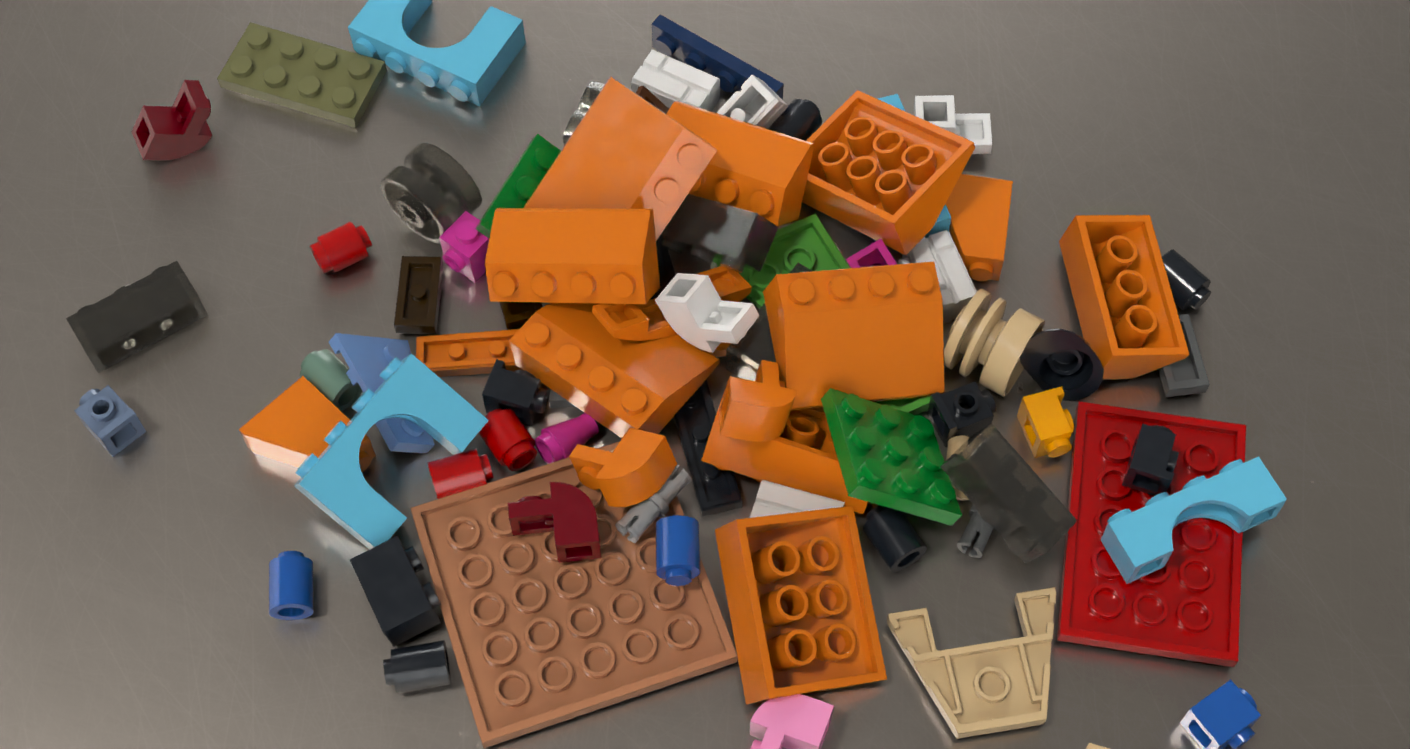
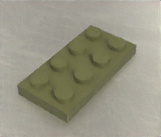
[217,22,387,128]

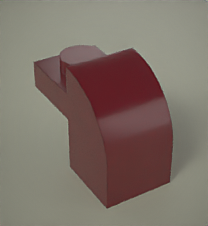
[131,80,213,161]
[508,482,602,563]

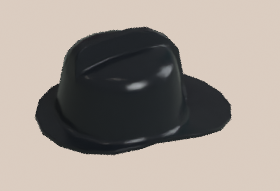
[1020,329,1104,401]

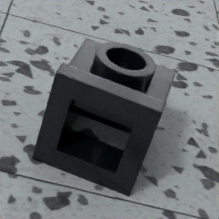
[482,359,550,426]
[927,381,996,448]
[1122,424,1179,496]

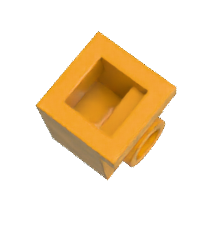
[1017,386,1074,458]

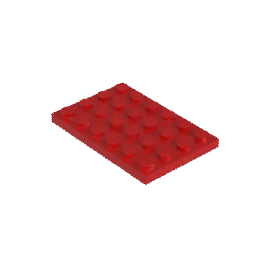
[1057,401,1246,667]

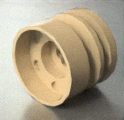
[944,288,1045,397]

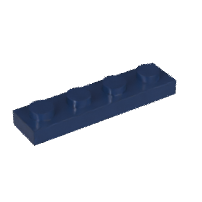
[651,14,784,100]

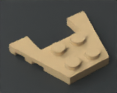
[887,587,1056,739]

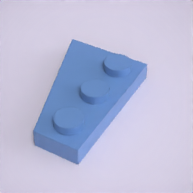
[329,333,435,453]

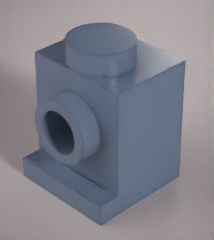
[74,385,147,457]

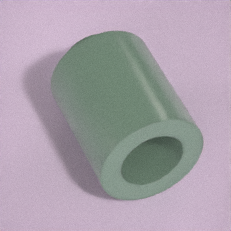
[300,349,362,411]

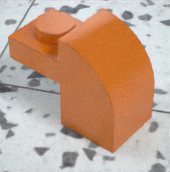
[719,360,797,442]
[569,427,677,507]

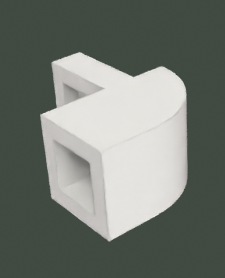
[913,95,992,154]
[655,273,759,353]

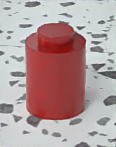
[427,448,494,499]

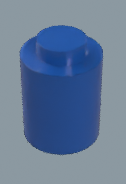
[656,515,700,586]
[269,551,314,620]

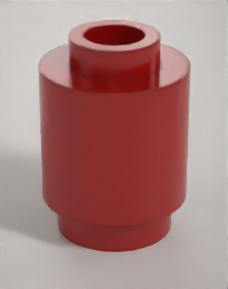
[310,221,372,274]
[479,409,538,471]

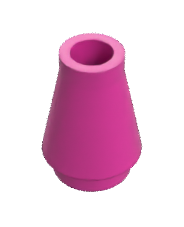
[535,413,599,464]

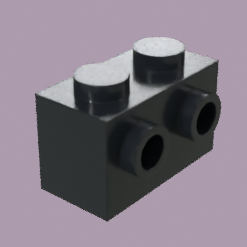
[350,536,442,647]

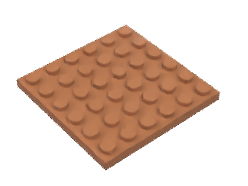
[410,441,738,748]

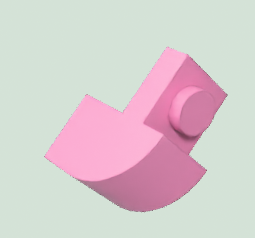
[750,694,834,749]

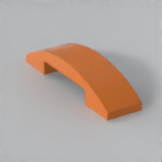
[592,263,752,341]

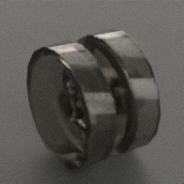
[380,142,482,244]

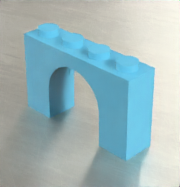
[348,0,526,106]
[294,353,489,550]

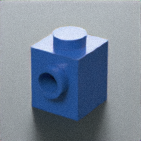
[1180,679,1261,749]

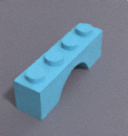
[1101,456,1287,584]

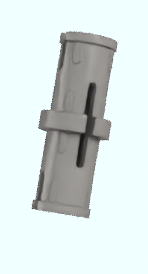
[615,464,692,543]

